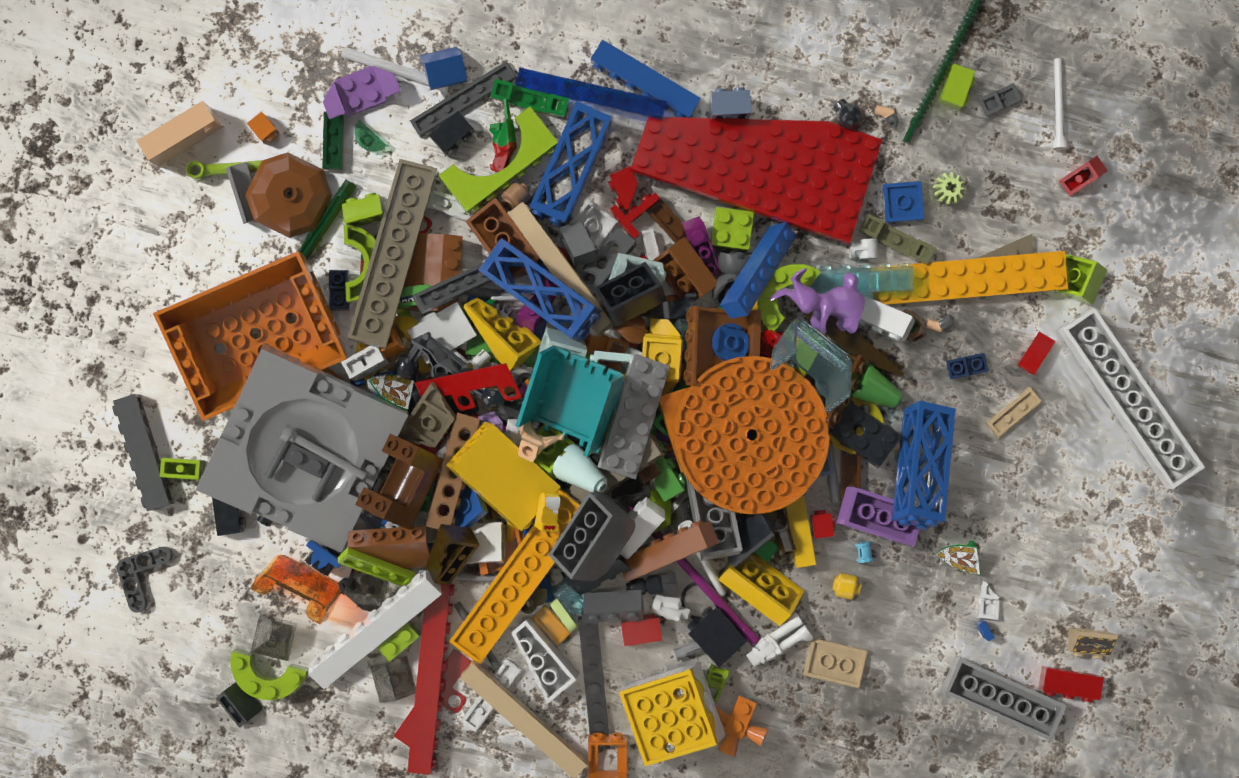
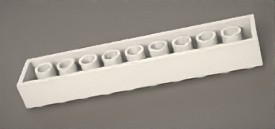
[1057,308,1205,489]

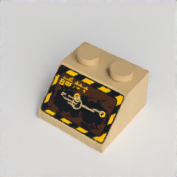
[1067,627,1118,659]

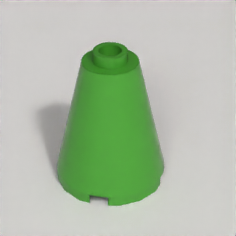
[850,362,903,408]

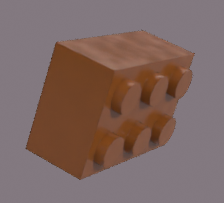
[652,237,717,301]

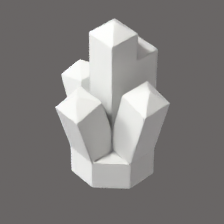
[651,594,691,621]

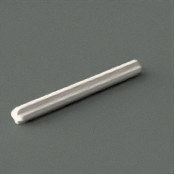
[341,47,450,92]

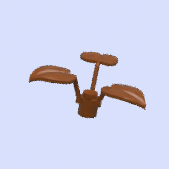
[612,295,687,380]

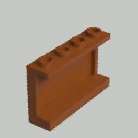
[348,526,432,572]

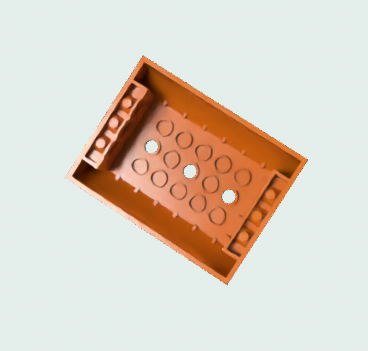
[153,251,347,421]

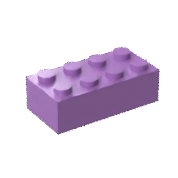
[836,487,919,547]

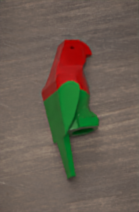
[489,99,517,172]

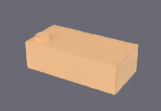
[137,101,223,167]

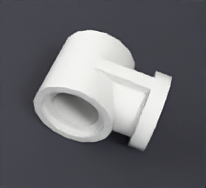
[849,239,878,260]

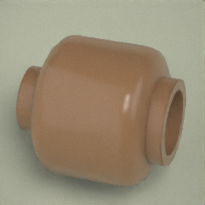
[502,182,530,210]

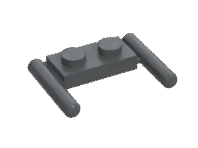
[265,440,337,501]

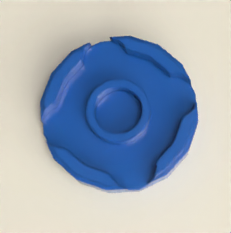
[712,323,750,361]

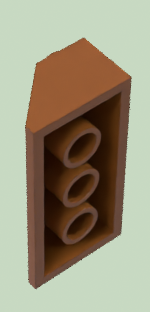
[465,198,543,280]

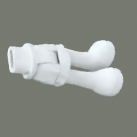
[746,610,814,667]

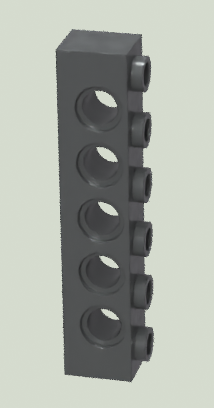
[548,227,637,328]

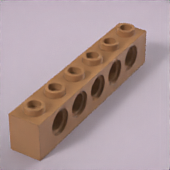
[424,413,482,530]

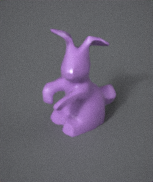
[770,268,865,334]

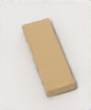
[985,387,1043,438]

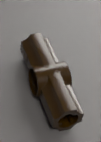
[774,508,796,556]

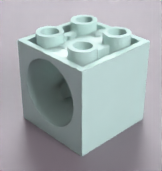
[535,327,587,363]

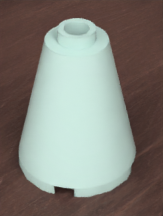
[552,444,607,493]

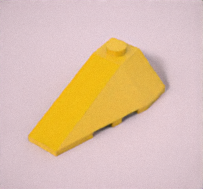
[463,298,541,372]

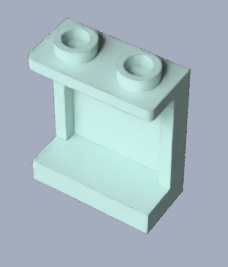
[609,253,666,283]
[589,351,642,364]

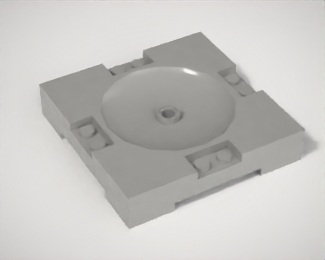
[196,343,408,553]

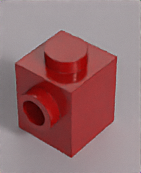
[810,509,836,539]

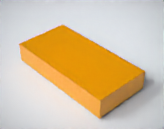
[531,604,571,646]

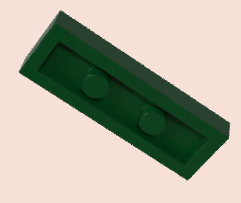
[322,111,344,170]

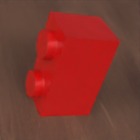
[621,613,662,646]

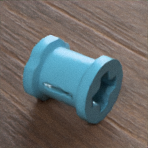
[855,541,875,563]

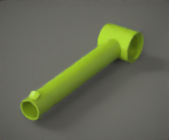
[186,160,262,181]

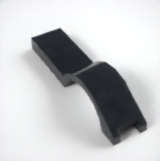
[639,293,697,320]

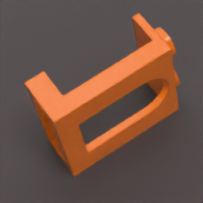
[588,732,627,778]

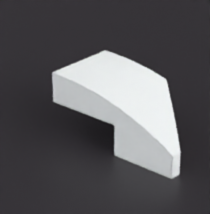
[977,581,999,621]

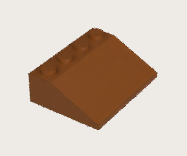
[400,233,463,313]

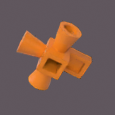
[715,695,768,757]

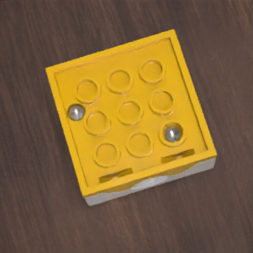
[619,661,726,766]

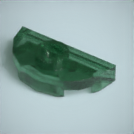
[354,120,387,152]

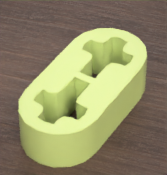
[550,598,579,633]

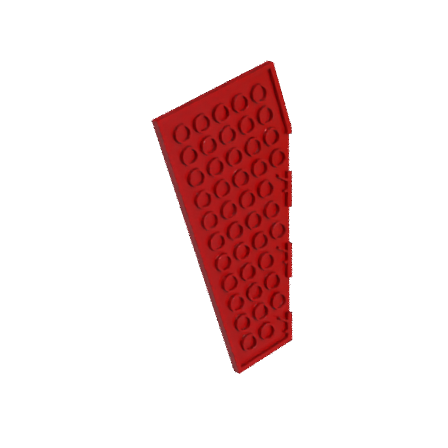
[630,117,882,245]

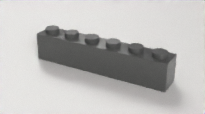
[112,394,174,511]

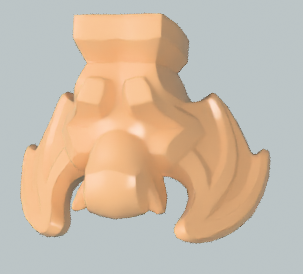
[518,421,565,462]

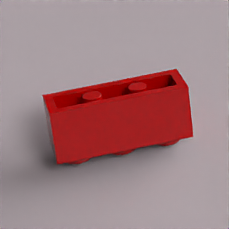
[1038,666,1104,703]

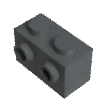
[559,220,598,268]

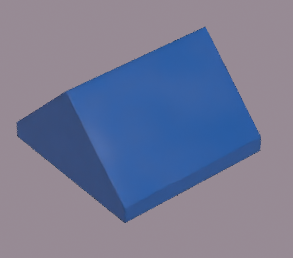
[420,47,467,91]

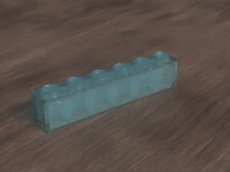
[810,263,914,294]

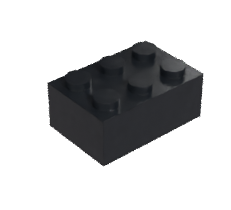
[594,262,667,327]

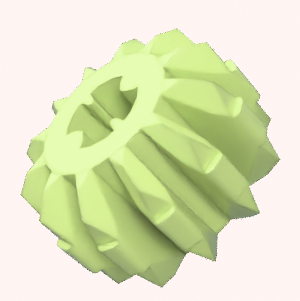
[933,172,966,205]

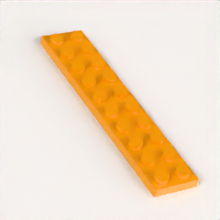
[871,251,1068,305]
[449,488,581,665]

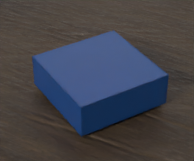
[975,620,995,641]

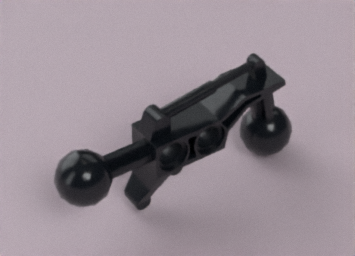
[395,332,505,412]

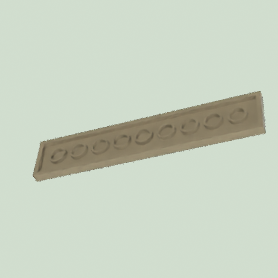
[347,159,437,349]

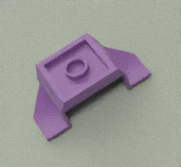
[323,66,401,119]

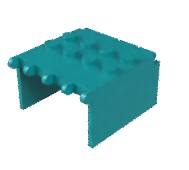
[515,346,624,457]

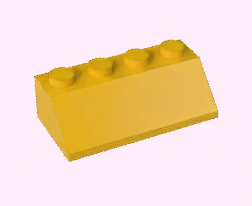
[718,552,804,626]

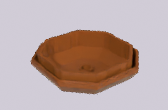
[245,152,332,238]

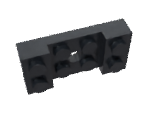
[828,399,902,469]

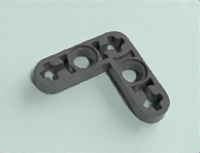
[117,546,173,613]

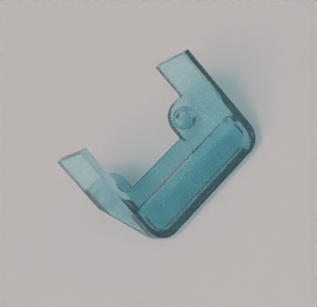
[771,318,852,413]

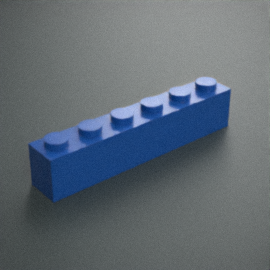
[590,39,701,118]
[720,222,797,319]

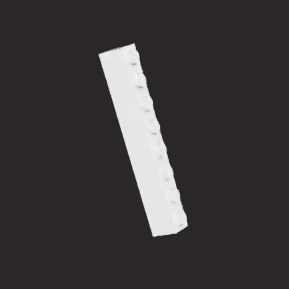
[308,570,442,689]

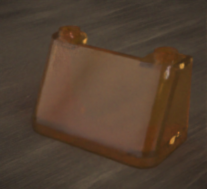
[250,554,341,624]

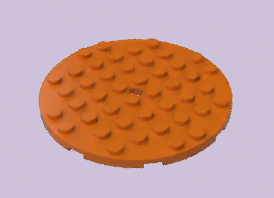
[674,356,830,514]

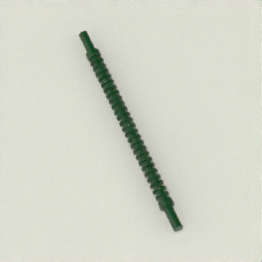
[902,0,983,144]

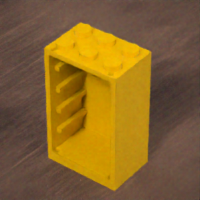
[446,422,560,531]

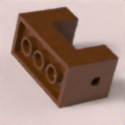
[355,433,444,530]

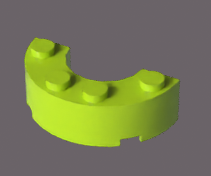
[344,225,376,304]
[757,264,821,331]
[230,649,309,700]

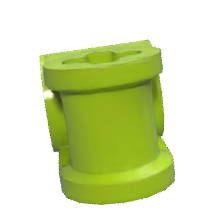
[706,663,729,702]

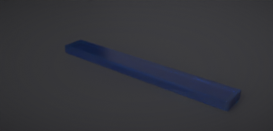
[515,68,667,120]

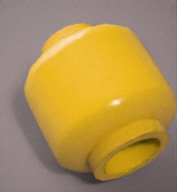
[832,573,862,600]

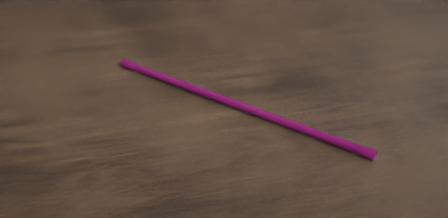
[519,383,760,646]

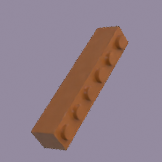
[622,520,719,582]

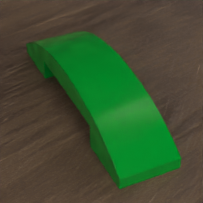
[490,79,569,117]

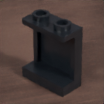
[686,605,747,667]

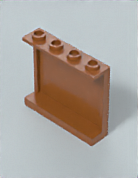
[684,306,761,386]

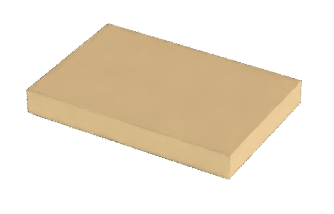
[803,638,868,689]

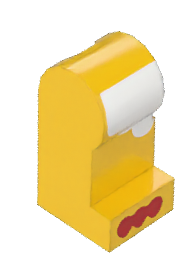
[534,493,560,532]

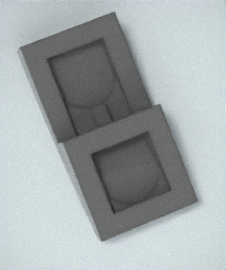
[978,83,1022,116]

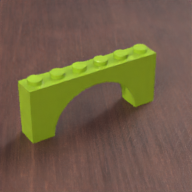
[439,107,558,215]

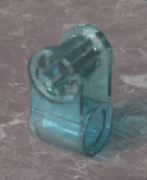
[551,579,584,614]

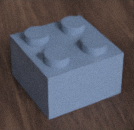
[709,87,751,119]

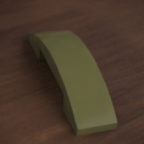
[859,213,936,265]

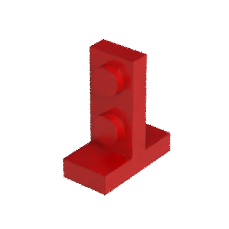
[610,192,660,240]

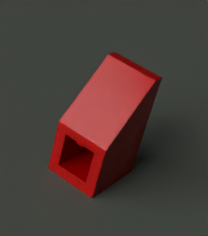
[608,166,638,212]

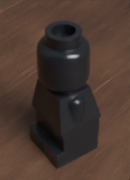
[626,572,677,595]

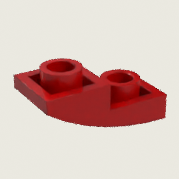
[1017,331,1056,376]

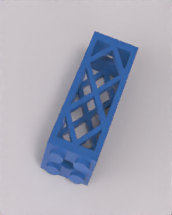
[529,101,612,228]
[479,238,602,342]
[892,400,956,530]

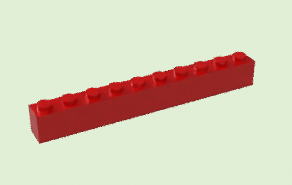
[407,582,455,775]

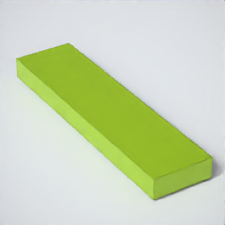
[338,548,415,586]

